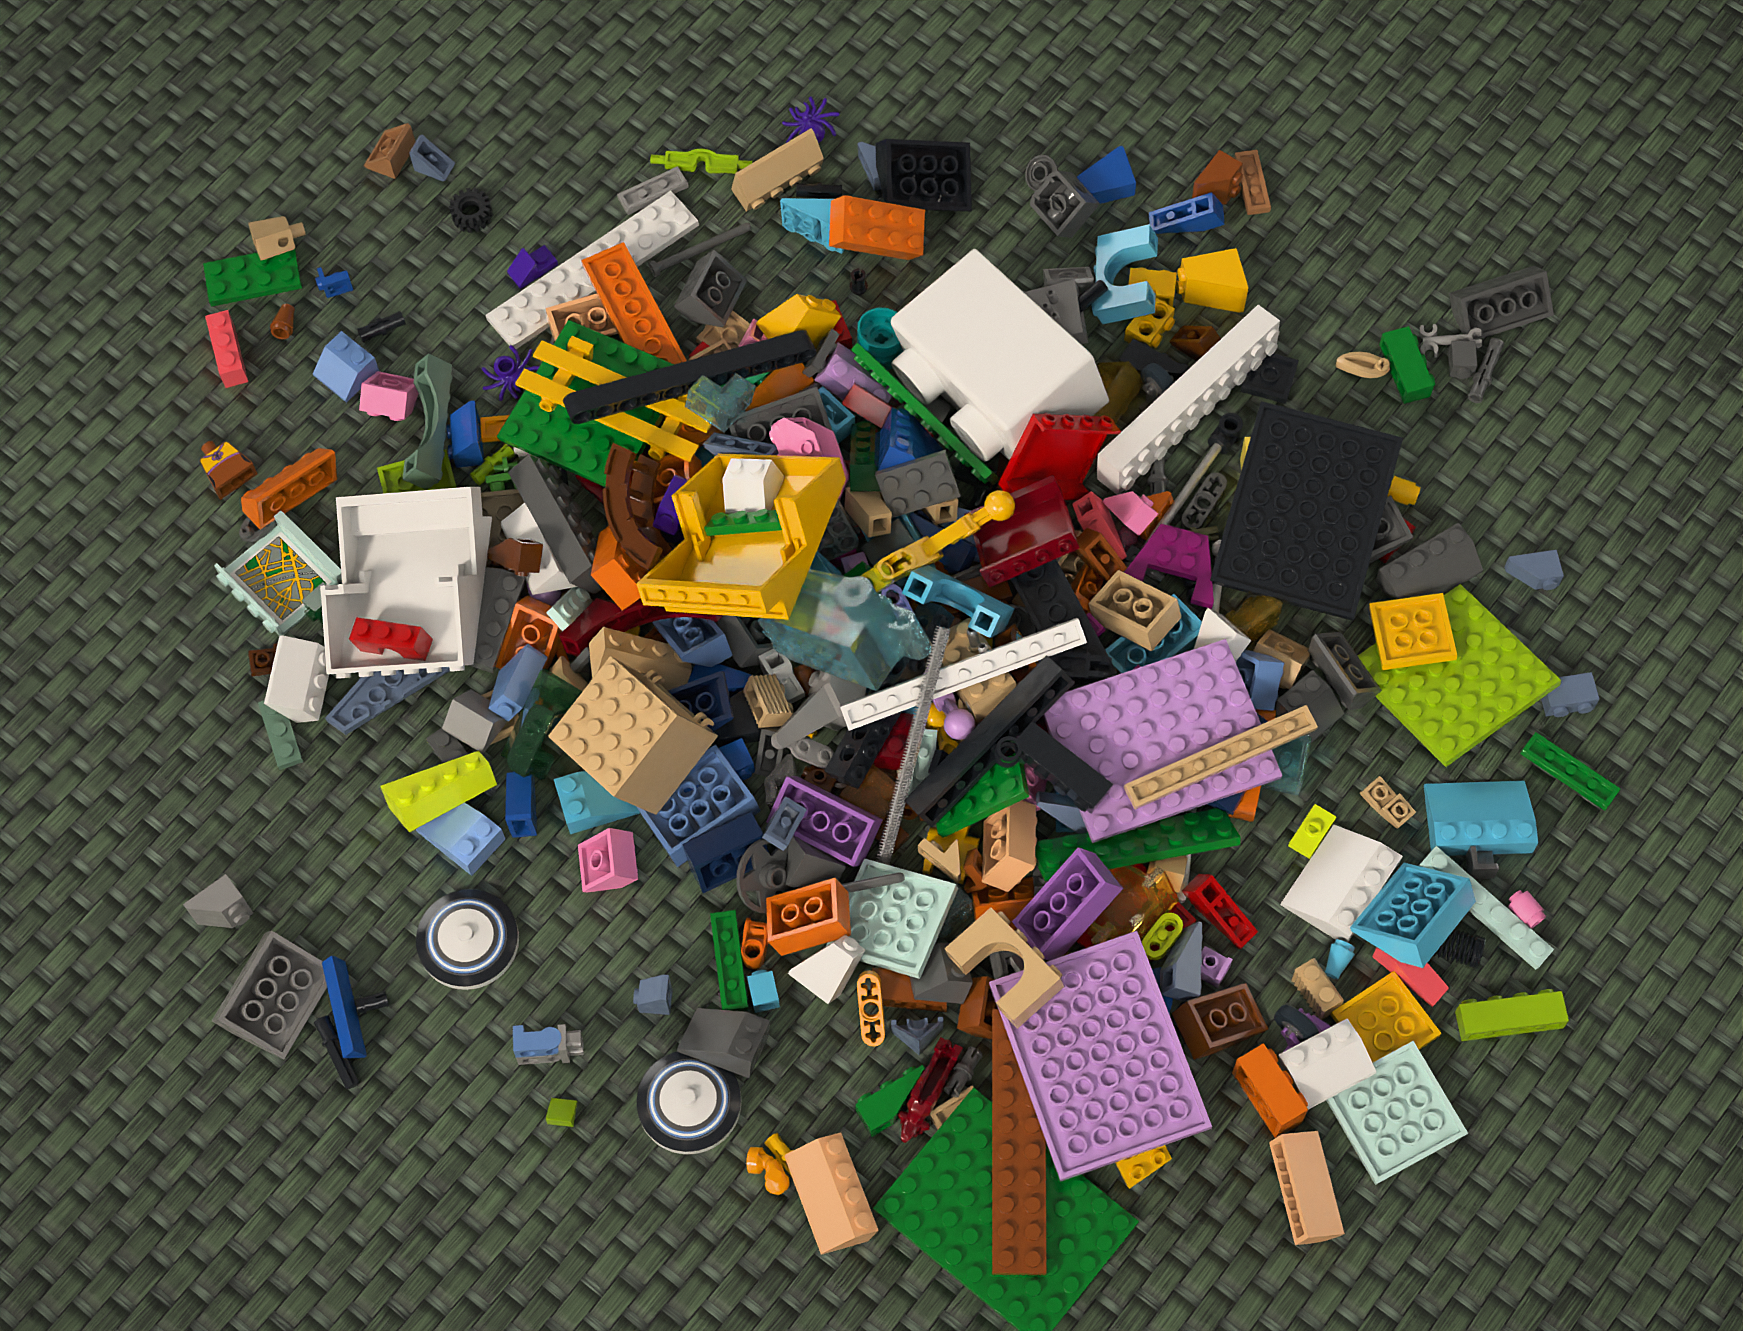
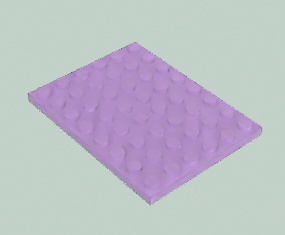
[1043,639,1282,843]
[989,931,1212,1182]

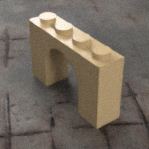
[845,487,958,538]
[945,908,1064,1029]

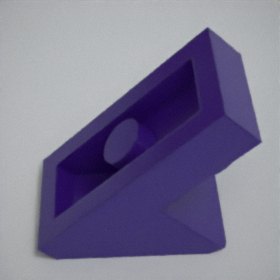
[507,245,558,289]

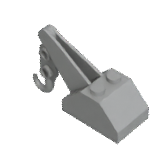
[771,647,876,788]

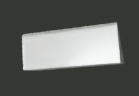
[501,503,577,595]

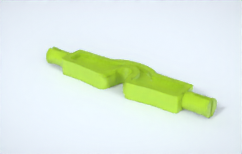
[650,149,753,174]

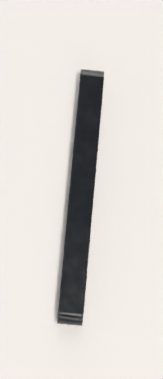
[563,330,817,424]

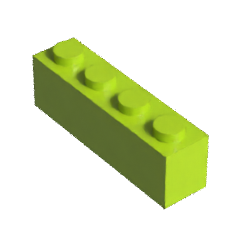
[1455,989,1569,1041]

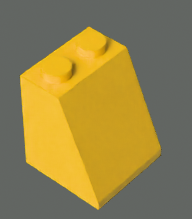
[1176,248,1248,313]
[756,294,841,349]

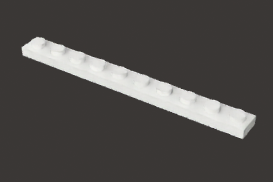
[840,618,1087,730]

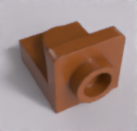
[963,848,988,893]

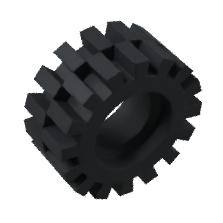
[449,188,493,233]

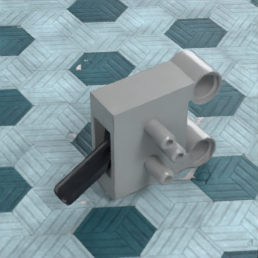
[1023,279,1108,344]

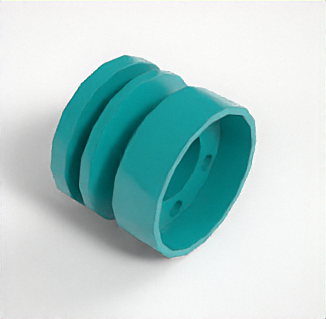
[857,308,903,370]

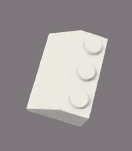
[264,636,329,723]
[1279,1019,1376,1110]

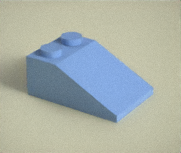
[416,803,505,876]

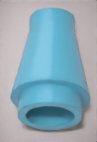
[1325,939,1355,980]

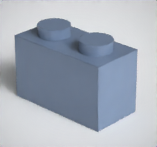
[1541,672,1599,717]

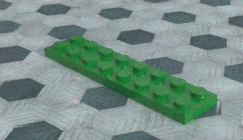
[851,343,1000,485]
[1035,808,1241,881]

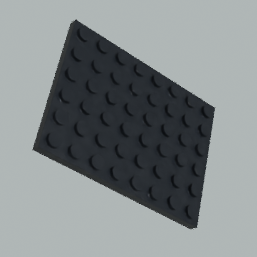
[1210,401,1403,621]

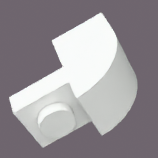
[758,645,805,704]

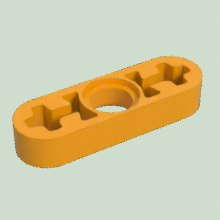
[857,970,886,1046]

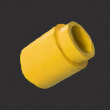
[1387,476,1421,506]

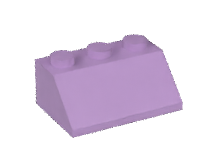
[814,342,892,403]

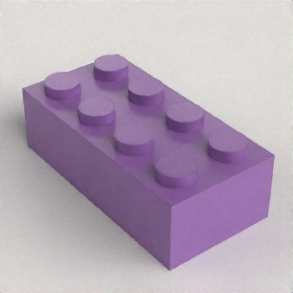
[766,776,883,867]
[1012,847,1123,961]

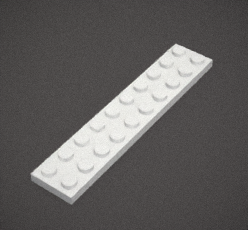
[486,191,699,349]

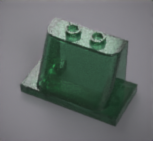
[501,669,583,780]

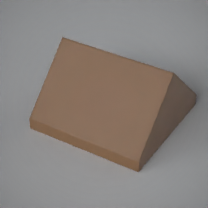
[364,123,415,179]

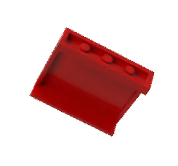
[998,413,1121,500]

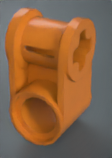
[741,917,769,970]

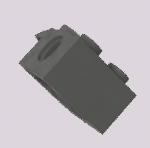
[1025,154,1100,238]

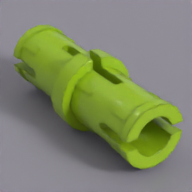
[470,444,515,486]

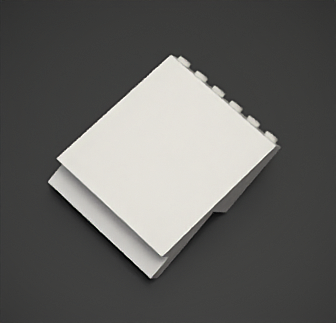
[320,487,492,678]

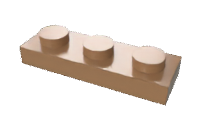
[1234,150,1271,215]

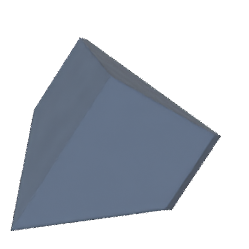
[891,1017,943,1055]

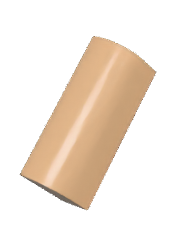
[1269,1131,1345,1245]

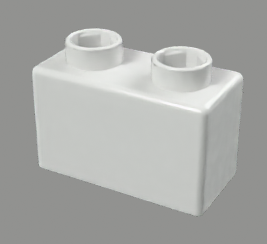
[891,249,1109,462]

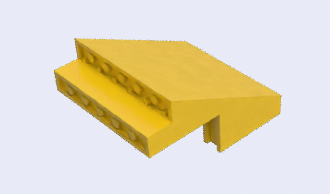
[636,454,846,620]

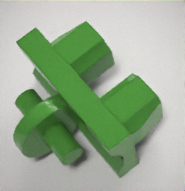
[485,457,518,492]

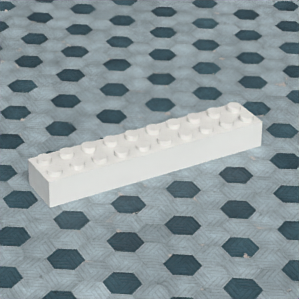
[1097,305,1280,495]

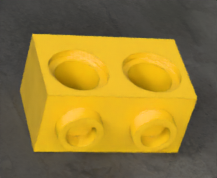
[1124,298,1175,348]

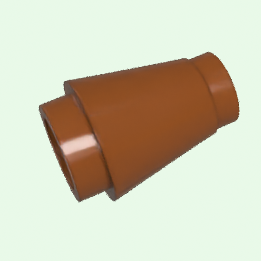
[270,304,295,339]

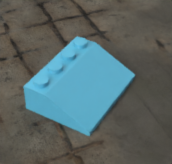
[1424,781,1538,856]
[1350,863,1476,968]

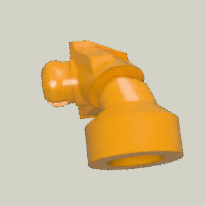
[747,1147,790,1195]

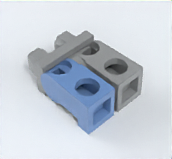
[513,1024,584,1065]

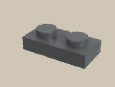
[802,329,840,378]
[426,728,468,763]

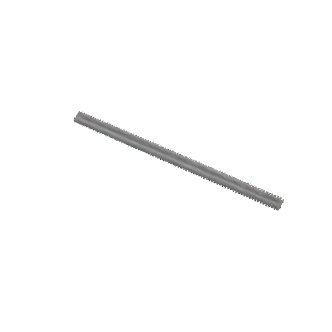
[875,626,951,865]

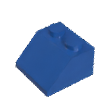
[446,400,484,468]

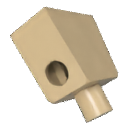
[248,216,306,260]

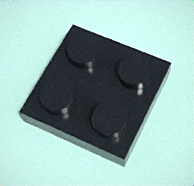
[1240,353,1299,404]

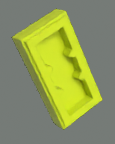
[1288,804,1336,859]

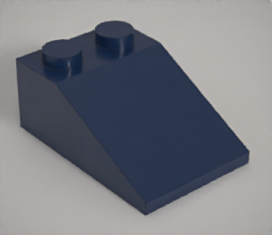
[668,671,734,731]

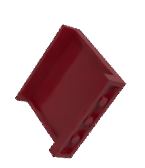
[964,475,1080,588]

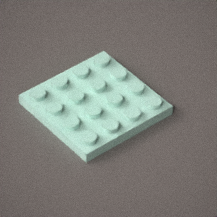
[826,858,958,979]
[1326,1041,1468,1185]

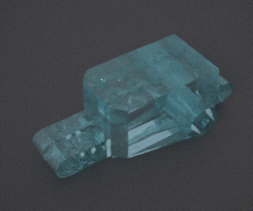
[758,569,932,691]

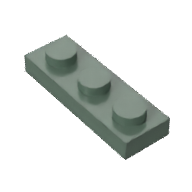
[258,700,303,770]

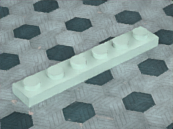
[1419,846,1554,970]

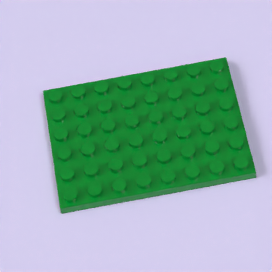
[873,1087,1139,1331]

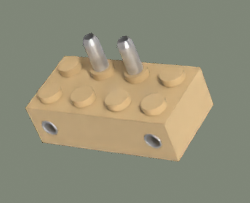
[940,618,1017,723]

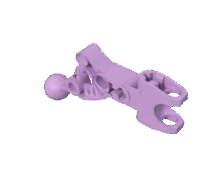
[879,584,976,740]

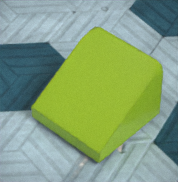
[546,1098,577,1127]

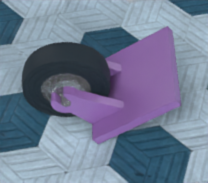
[1274,1005,1331,1052]

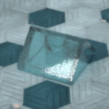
[1261,735,1312,796]

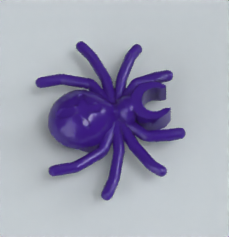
[782,96,840,143]
[482,345,540,401]

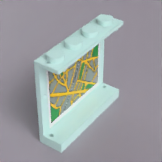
[214,510,342,636]

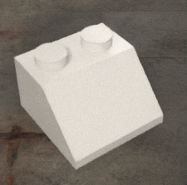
[722,458,785,514]

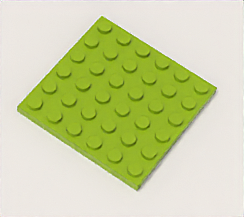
[1358,584,1561,767]

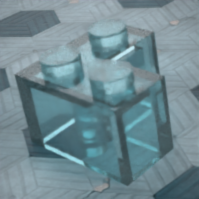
[685,373,756,432]

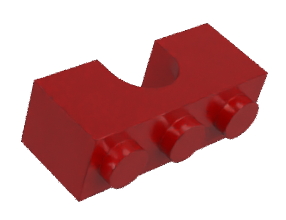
[349,617,433,661]

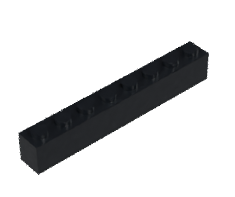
[904,655,1075,828]

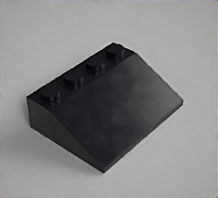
[875,139,972,212]

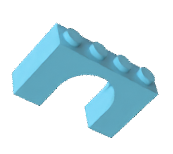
[1092,224,1158,324]
[902,565,1015,638]

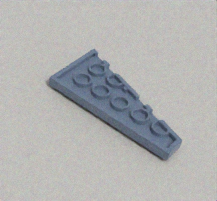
[325,667,450,735]

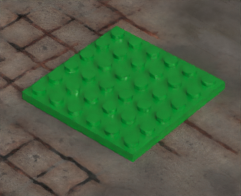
[497,320,674,487]

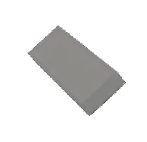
[617,166,689,215]

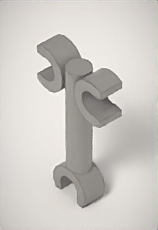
[1420,324,1482,358]

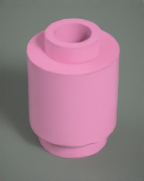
[1508,890,1546,929]

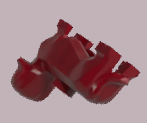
[898,1037,963,1143]

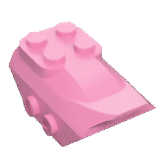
[769,417,850,501]

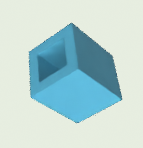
[747,970,780,1013]

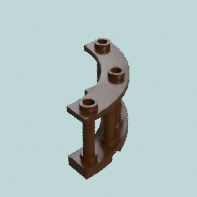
[603,443,674,570]

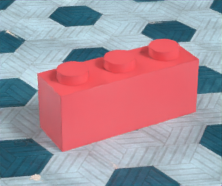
[205,310,248,388]

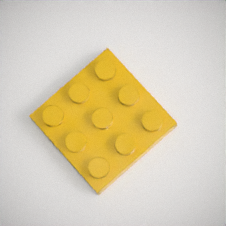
[1369,593,1457,670]
[1331,971,1441,1063]

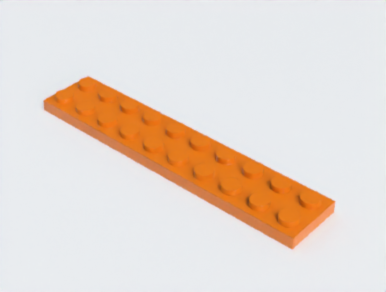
[581,242,725,448]

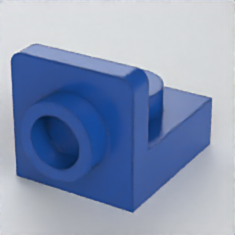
[315,267,353,298]

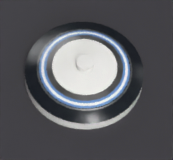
[416,889,519,990]
[637,1052,741,1154]

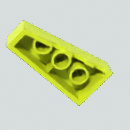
[380,751,497,832]

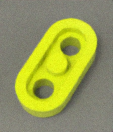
[1142,913,1183,960]

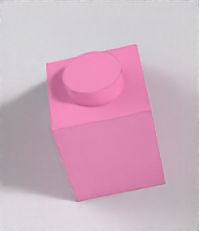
[1102,491,1158,535]

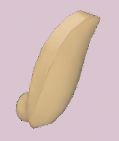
[1336,352,1390,378]

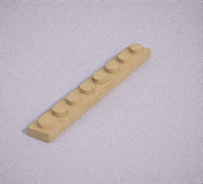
[1124,705,1318,810]

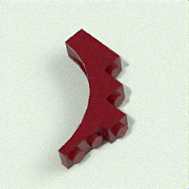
[559,598,724,657]

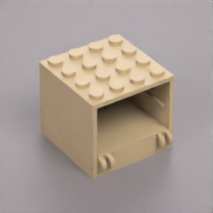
[548,656,718,815]

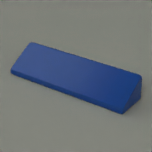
[322,956,367,1058]

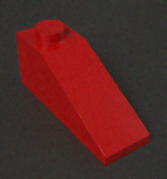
[1182,874,1258,949]

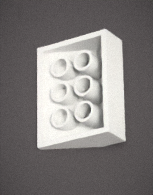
[1280,825,1403,943]

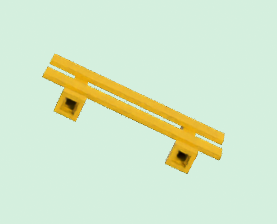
[515,336,715,462]

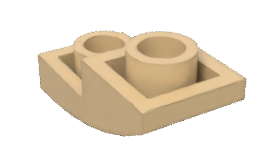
[1360,776,1416,829]

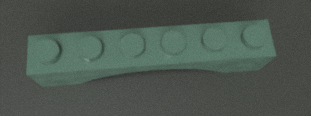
[403,353,453,490]

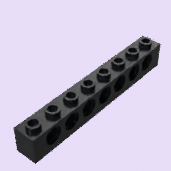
[824,602,955,789]

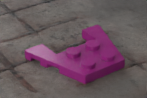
[1124,523,1214,609]

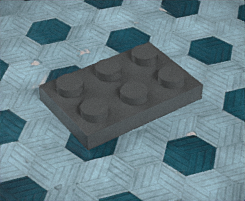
[875,450,961,518]

